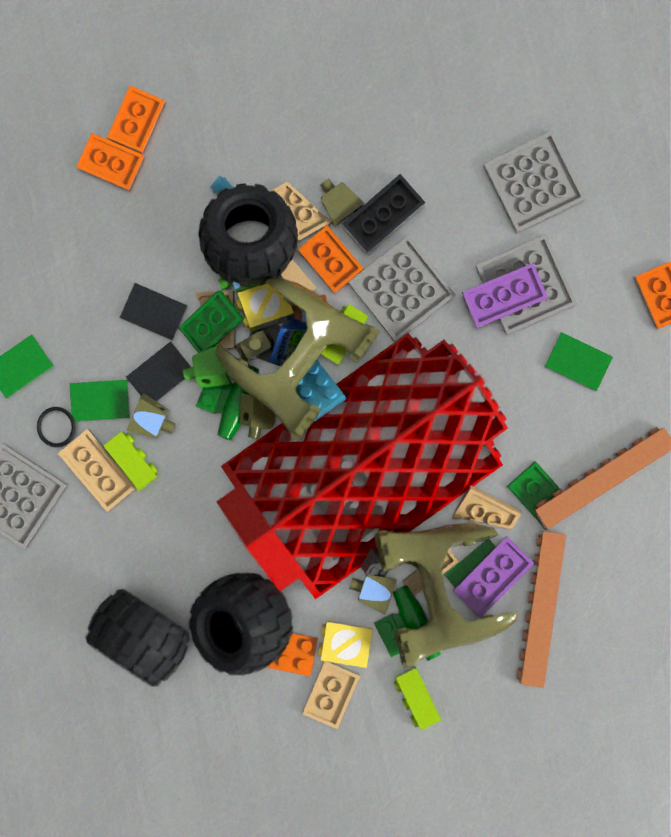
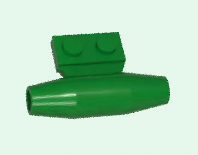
[196,365,259,441]
[374,585,441,661]

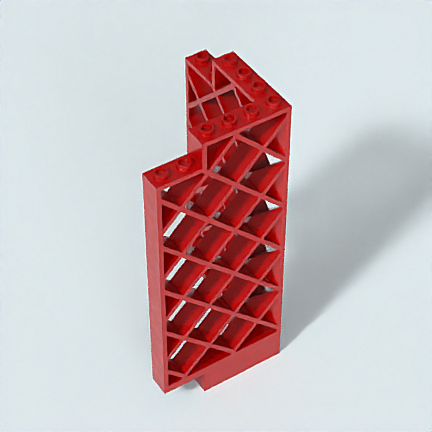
[216,333,508,599]

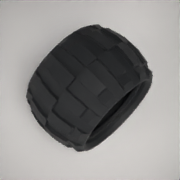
[198,183,298,287]
[189,573,293,675]
[85,589,190,687]

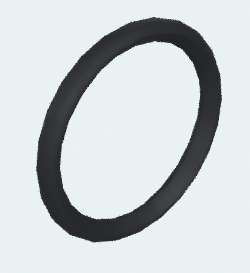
[37,407,76,447]

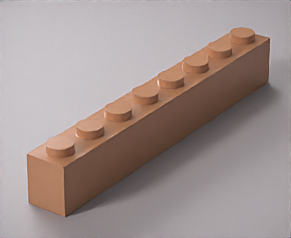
[533,427,671,530]
[517,531,566,688]

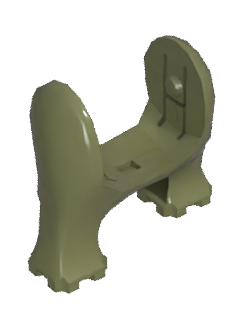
[215,277,380,441]
[375,523,518,669]

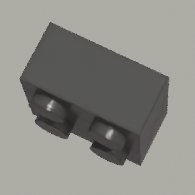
[361,548,388,577]

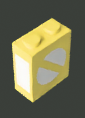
[235,284,294,333]
[318,621,373,668]

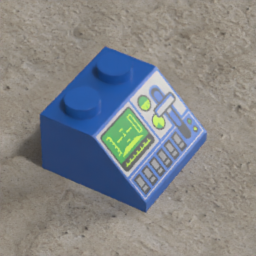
[269,316,308,364]

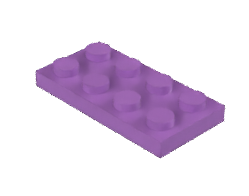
[462,263,548,328]
[453,536,535,618]

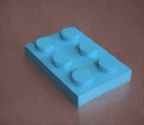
[296,360,346,421]

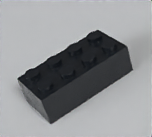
[342,174,425,255]

